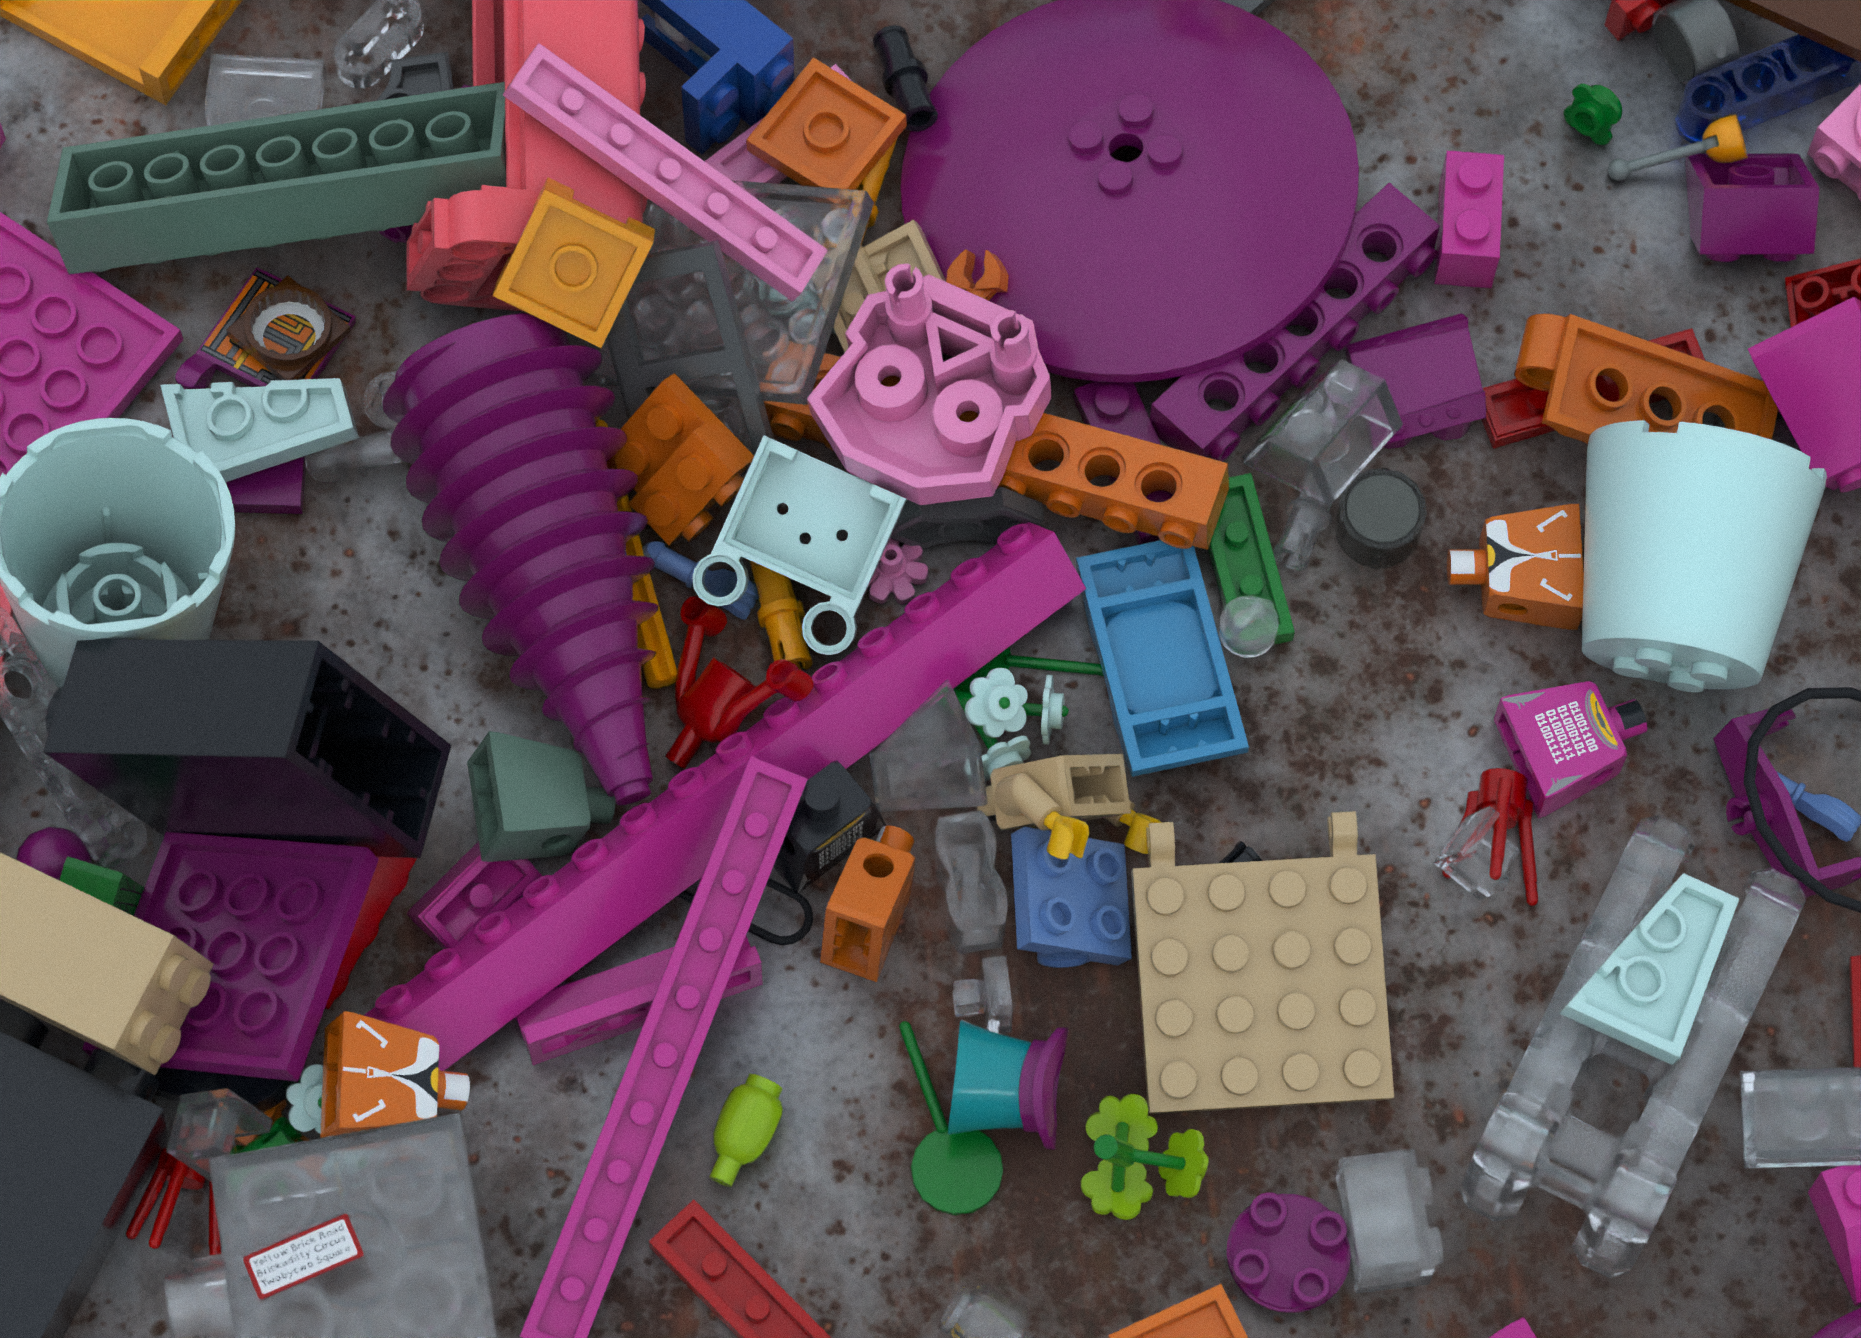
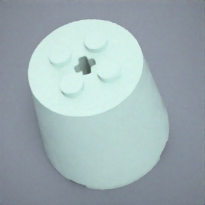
[0,418,235,688]
[1582,420,1827,692]

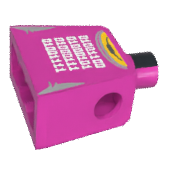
[1493,681,1647,819]

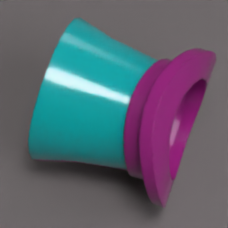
[948,1020,1069,1150]

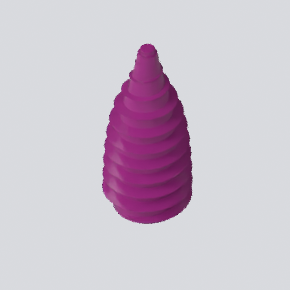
[382,313,658,806]

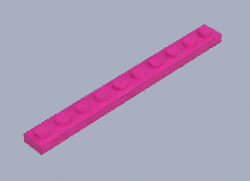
[519,756,808,1338]

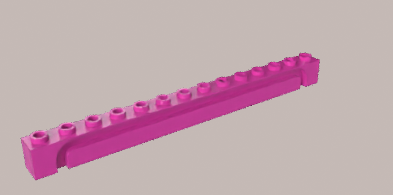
[364,522,1086,1071]

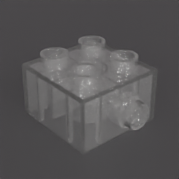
[164,1113,502,1338]

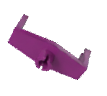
[1713,708,1861,901]

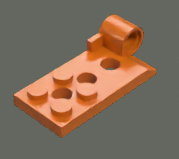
[1514,314,1778,444]

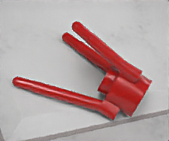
[1442,768,1538,906]
[126,1127,226,1271]

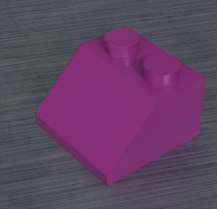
[1685,154,1819,262]

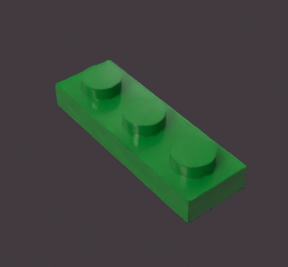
[1208,473,1295,653]

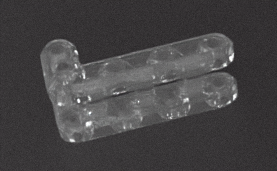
[1458,814,1807,1279]

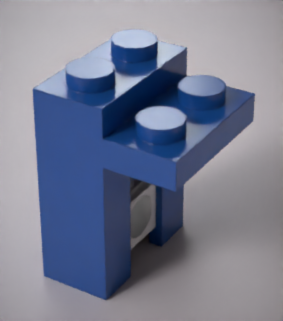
[640,0,794,155]

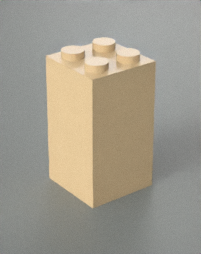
[0,852,214,1075]

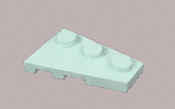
[160,378,359,482]
[1559,873,1739,1065]

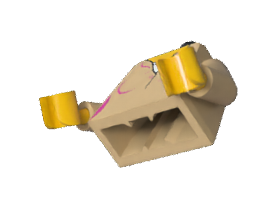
[976,754,1161,860]

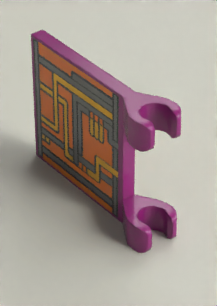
[175,267,356,389]

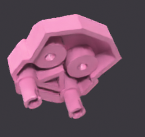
[807,264,1051,505]

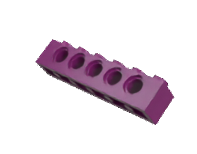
[1150,182,1440,462]

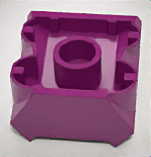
[1345,313,1486,449]

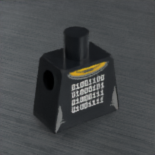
[773,760,886,894]

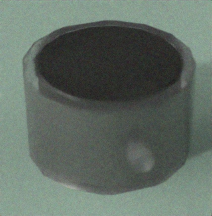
[1652,0,1740,87]

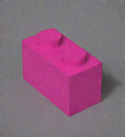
[1434,150,1504,288]

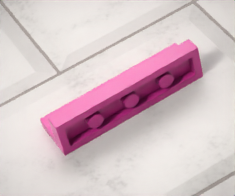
[515,936,763,1065]

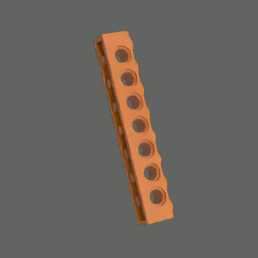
[762,341,1229,550]

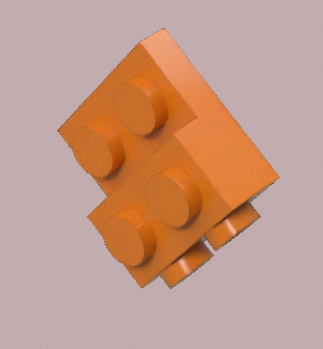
[607,373,754,545]

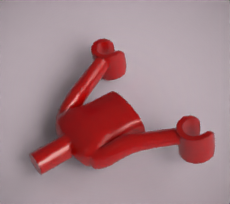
[665,596,814,769]

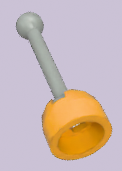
[1608,114,1748,181]

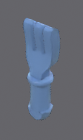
[643,541,759,620]
[1776,771,1861,842]

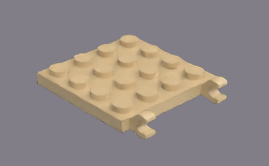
[1131,811,1394,1114]

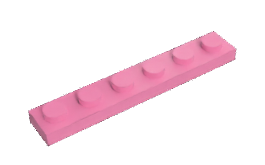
[503,43,828,302]

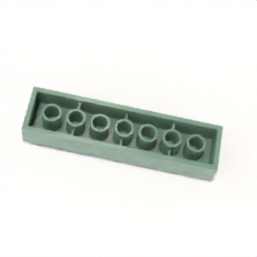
[47,82,506,275]

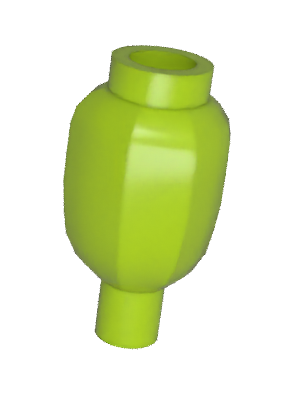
[709,1074,783,1188]

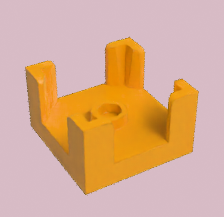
[493,177,655,348]

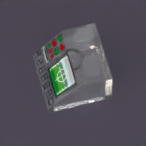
[1241,359,1403,506]

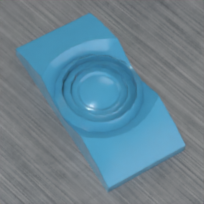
[1075,540,1249,777]

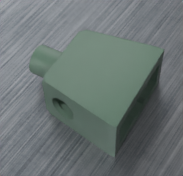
[467,731,615,862]

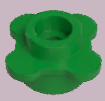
[1564,84,1622,145]

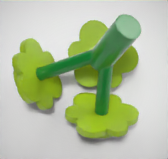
[1081,1094,1208,1220]

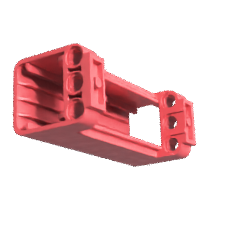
[406,0,649,312]

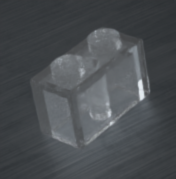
[1336,1148,1443,1294]

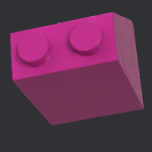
[1748,297,1861,493]

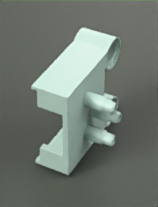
[692,435,907,655]

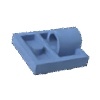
[1011,826,1132,968]

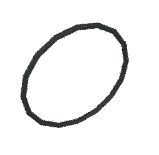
[1743,687,1861,913]

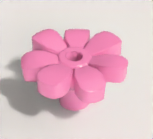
[868,538,928,605]

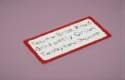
[243,1214,364,1300]

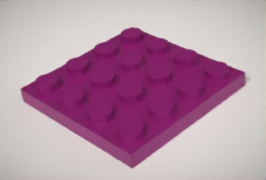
[82,832,379,1081]

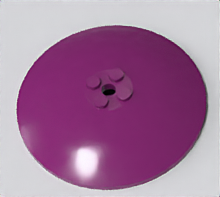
[900,0,1359,383]

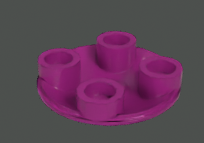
[1226,1192,1351,1313]

